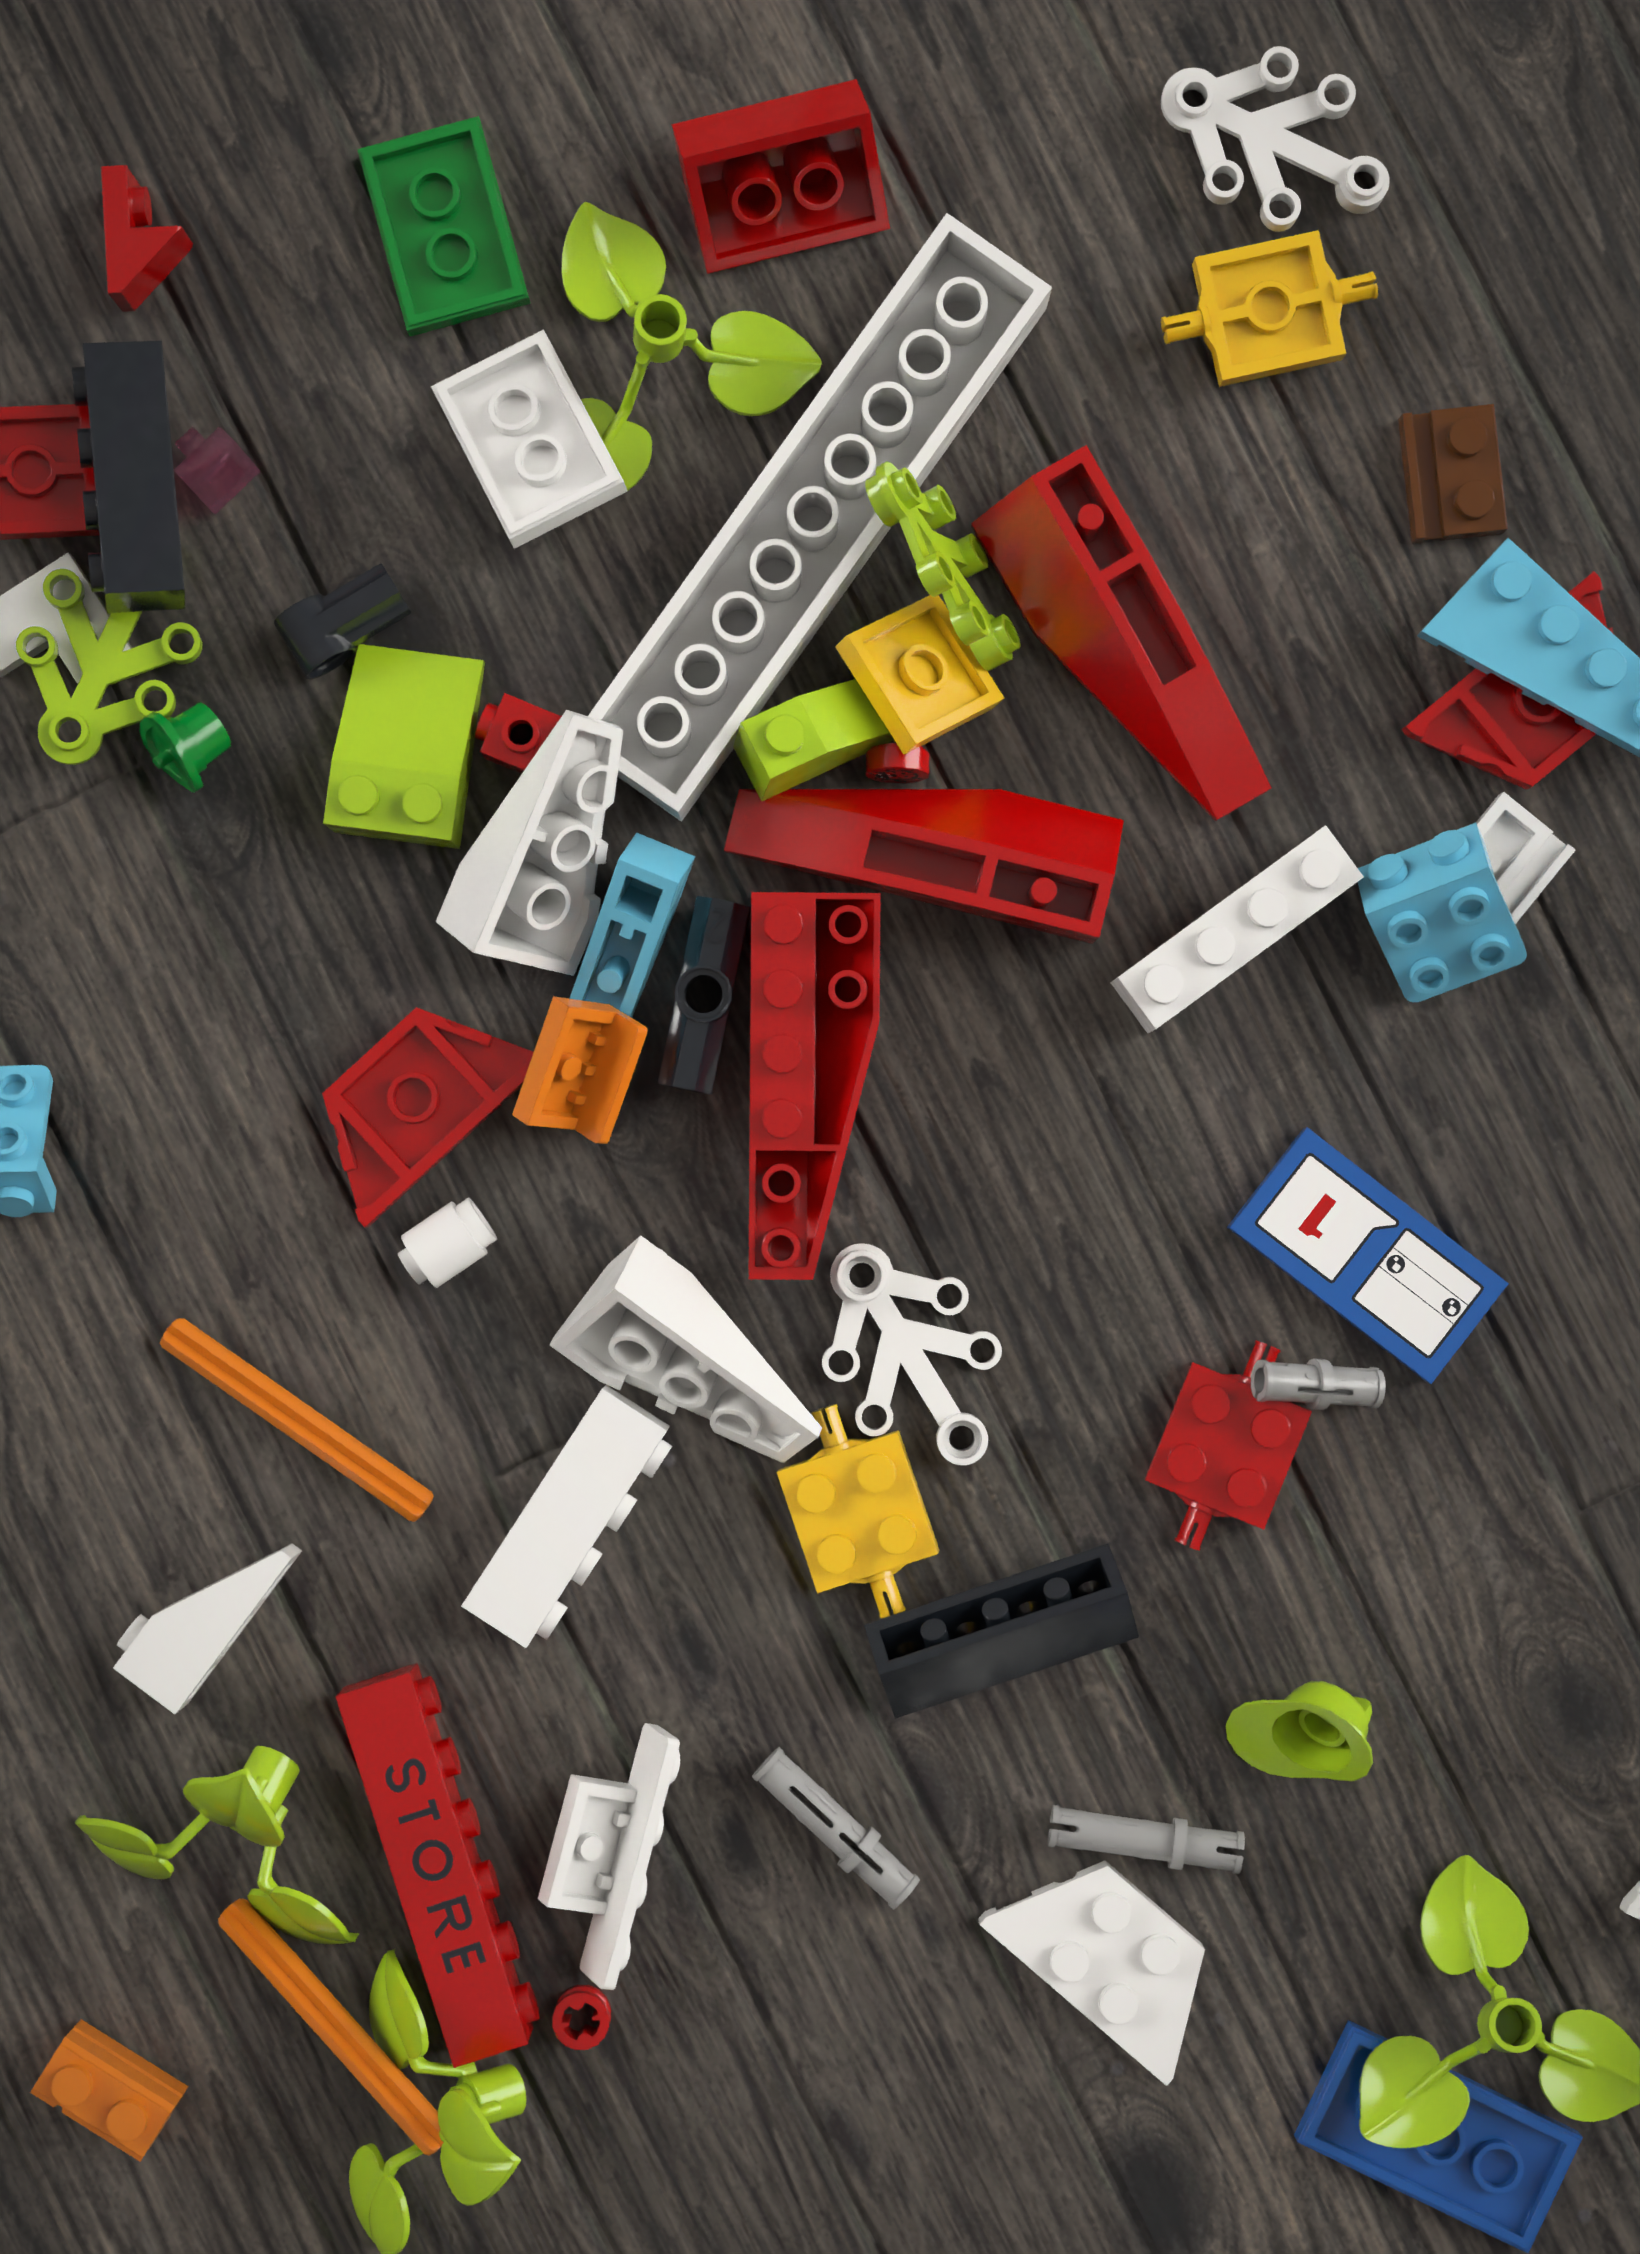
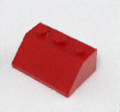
[671,79,890,274]

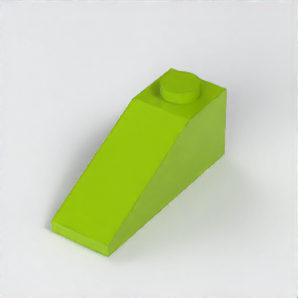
[733,679,894,801]

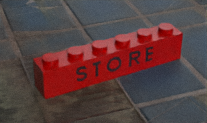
[335,1663,539,2068]

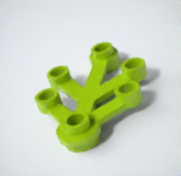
[865,461,1021,671]
[16,569,202,765]

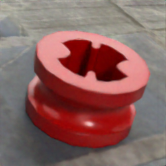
[552,1985,611,2050]

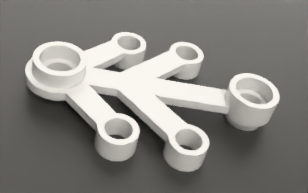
[1161,46,1389,232]
[822,1243,1002,1465]

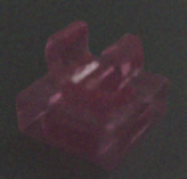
[174,426,261,514]

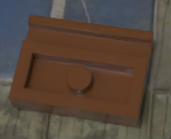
[1398,404,1508,544]

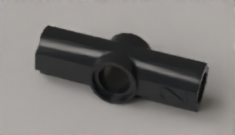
[658,896,751,1095]

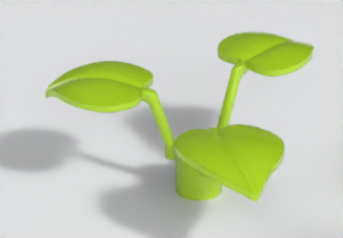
[562,202,822,496]
[75,1746,359,1944]
[1359,1855,1640,2148]
[349,1949,526,2254]

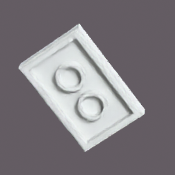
[431,329,628,549]

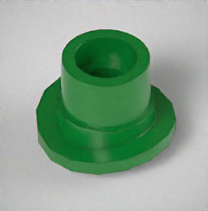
[139,702,231,793]

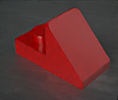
[101,165,193,312]

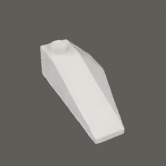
[436,710,624,976]
[550,1236,822,1463]

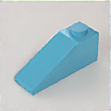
[569,833,695,1018]

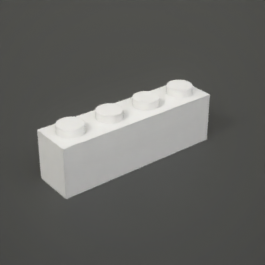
[1110,825,1364,1033]
[461,1385,672,1648]

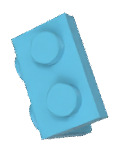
[1358,822,1527,1002]
[0,1065,57,1217]

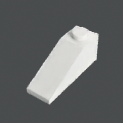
[113,1544,302,1714]

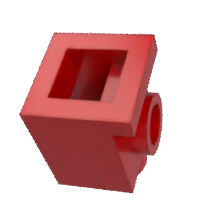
[475,693,562,774]

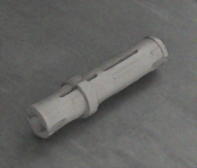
[752,1747,920,1910]
[1048,1805,1245,1874]

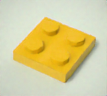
[835,595,1004,755]

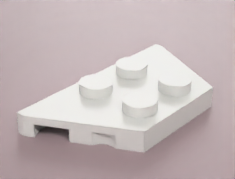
[978,1861,1205,2086]

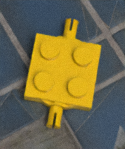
[1161,230,1378,387]
[777,1404,939,1618]

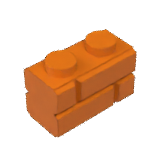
[30,2019,189,2162]

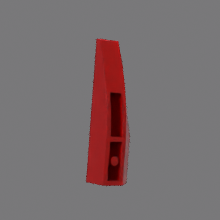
[971,445,1272,821]
[724,789,1124,944]
[748,892,881,1280]

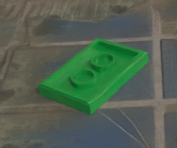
[357,116,531,337]

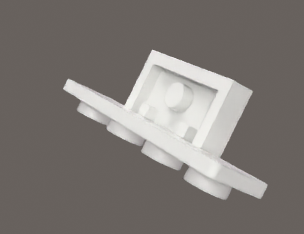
[538,1723,680,1990]

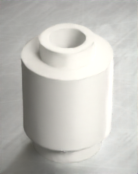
[398,1197,497,1288]

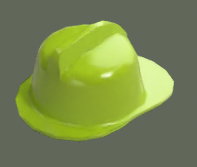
[1226,1681,1373,1781]

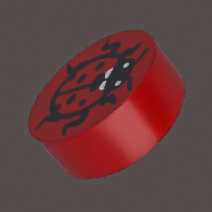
[866,743,930,783]

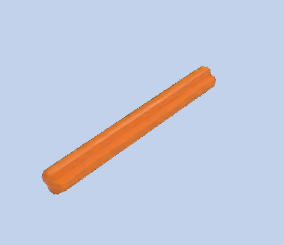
[160,1318,434,1522]
[218,1898,443,2156]

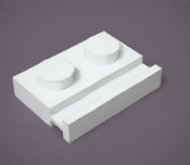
[1476,792,1575,924]

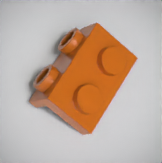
[512,996,647,1144]

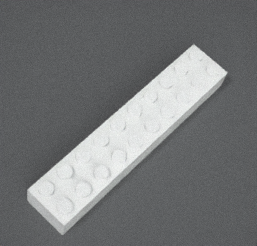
[588,213,1052,822]

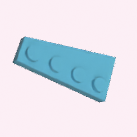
[1417,538,1640,757]

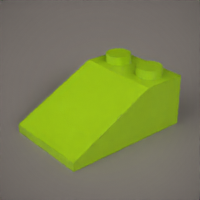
[323,644,485,849]

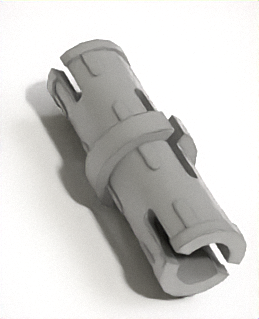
[1251,1358,1386,1410]

